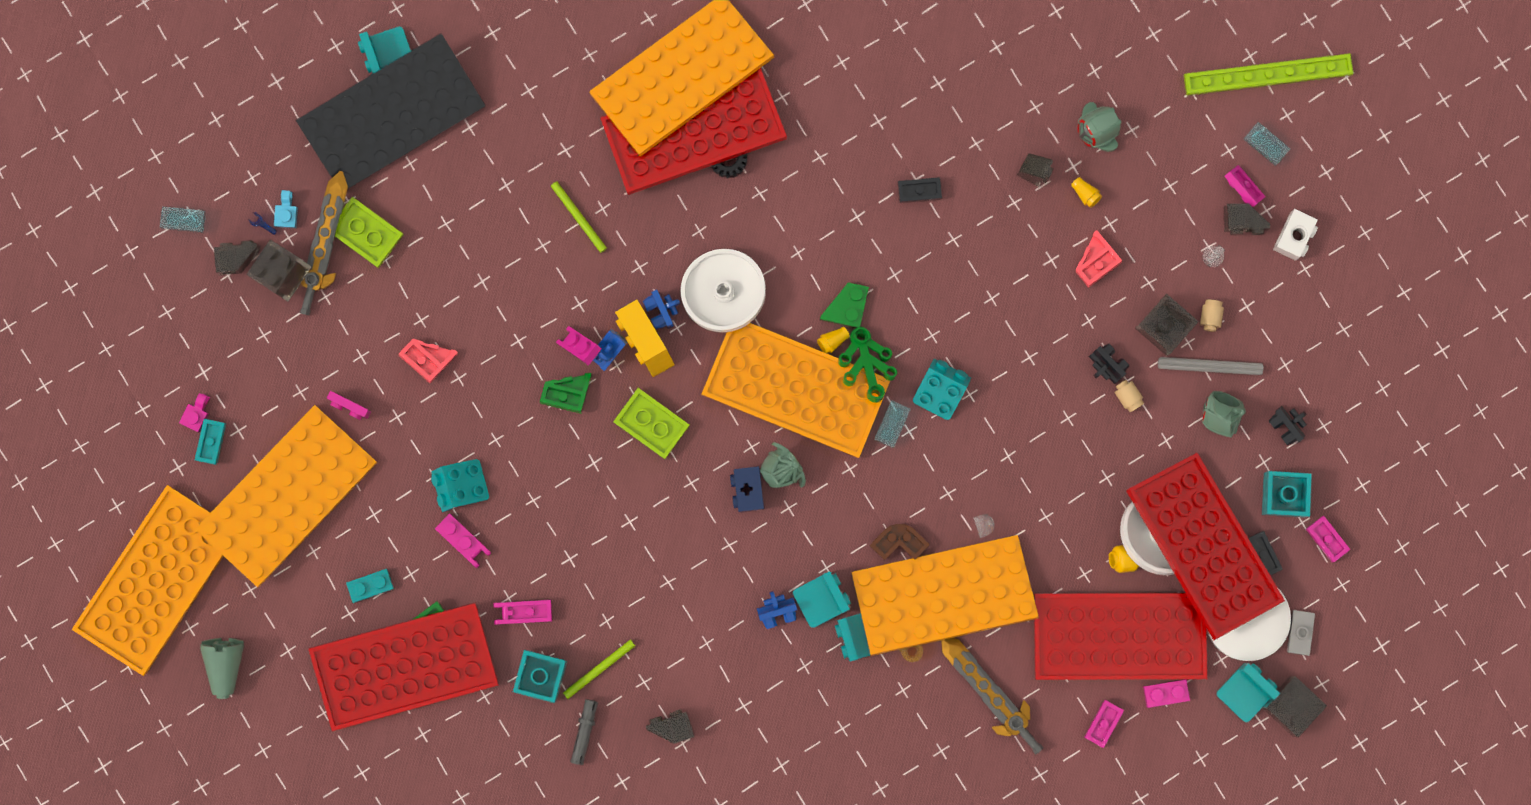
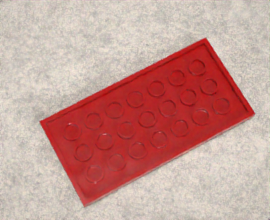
[600,68,787,195]
[1126,453,1285,641]
[1034,593,1207,680]
[308,602,499,731]

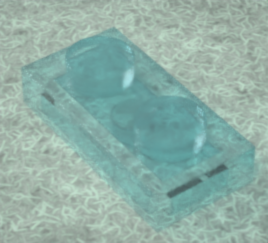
[1243,122,1290,166]
[160,207,206,233]
[874,400,911,448]

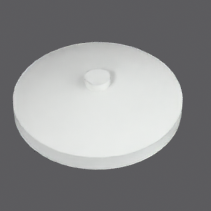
[681,249,766,332]
[1120,502,1174,575]
[1206,587,1291,661]

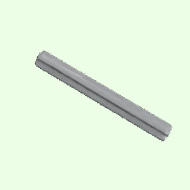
[1158,357,1263,375]

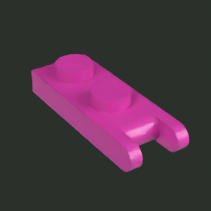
[556,326,602,366]
[435,513,491,568]
[493,600,552,625]

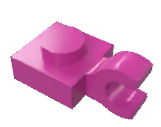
[179,393,210,432]

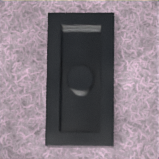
[898,177,942,203]
[1248,531,1283,575]

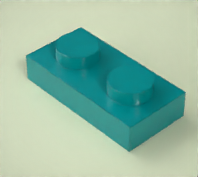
[195,419,226,465]
[346,569,394,603]

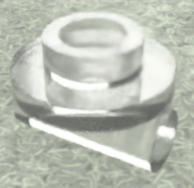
[1202,245,1225,267]
[974,514,995,538]

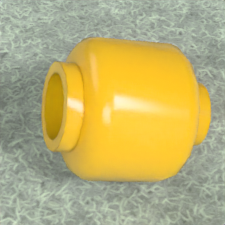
[1109,545,1139,573]

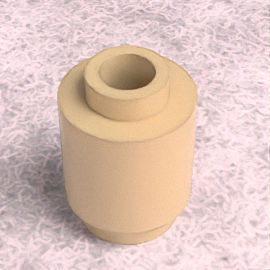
[1200,300,1224,332]
[1114,380,1144,412]

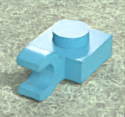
[274,190,298,228]

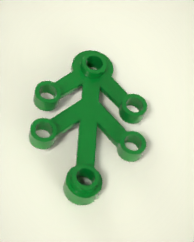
[838,327,897,403]

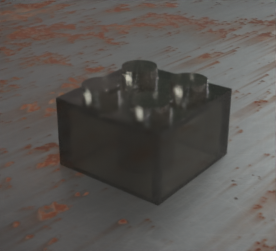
[246,240,312,302]
[1135,294,1199,356]
[1262,676,1327,738]

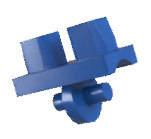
[643,290,680,330]
[593,329,628,371]
[757,591,797,629]

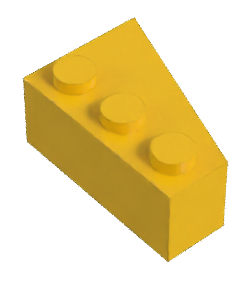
[615,300,675,377]

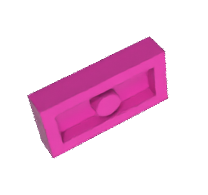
[1224,165,1266,208]
[327,391,371,420]
[1306,516,1350,563]
[1143,679,1190,708]
[1084,700,1124,748]

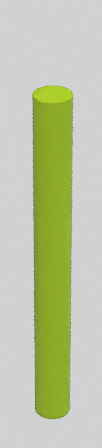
[551,181,607,253]
[563,639,635,699]

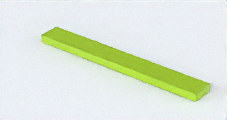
[1184,54,1353,96]

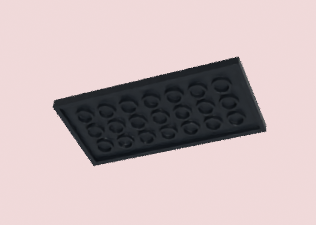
[296,33,485,188]

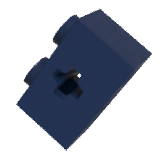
[730,466,764,513]

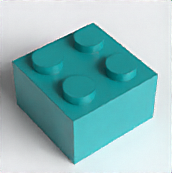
[1262,471,1312,518]
[513,650,567,703]

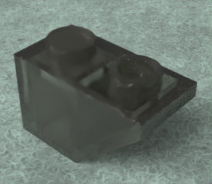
[1017,153,1054,187]
[1223,203,1270,236]
[214,240,261,276]
[646,709,695,744]

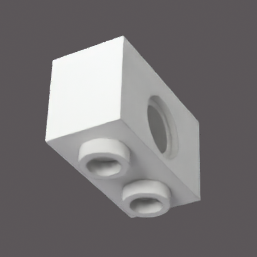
[1273,209,1318,261]

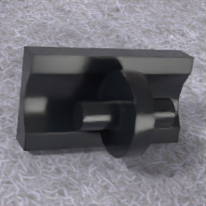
[1088,343,1129,384]
[1269,406,1307,445]

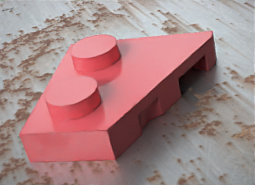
[1076,230,1122,288]
[398,339,458,383]

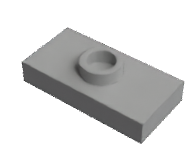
[1287,610,1315,656]

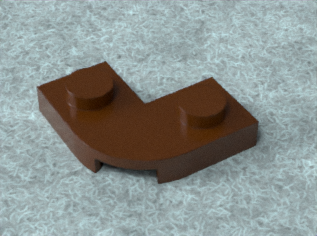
[869,524,930,561]

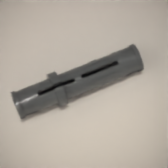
[570,699,599,765]

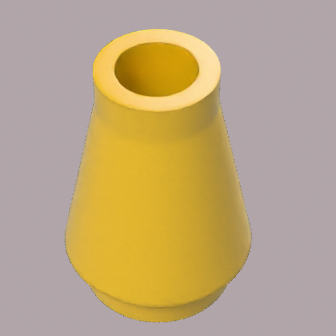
[1071,177,1102,208]
[817,327,850,354]

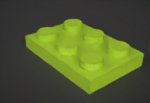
[335,197,404,269]
[613,388,690,459]

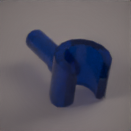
[248,212,277,235]

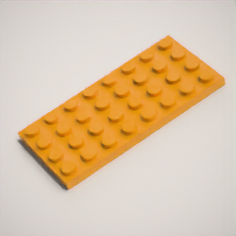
[589,0,774,157]
[701,323,890,458]
[195,405,377,588]
[72,485,223,676]
[851,535,1038,656]

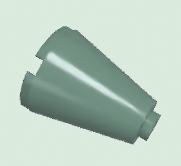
[200,638,244,699]

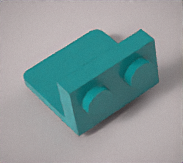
[358,26,411,73]
[913,359,971,420]
[431,459,489,512]
[793,571,851,628]
[835,613,870,662]
[1216,663,1280,722]

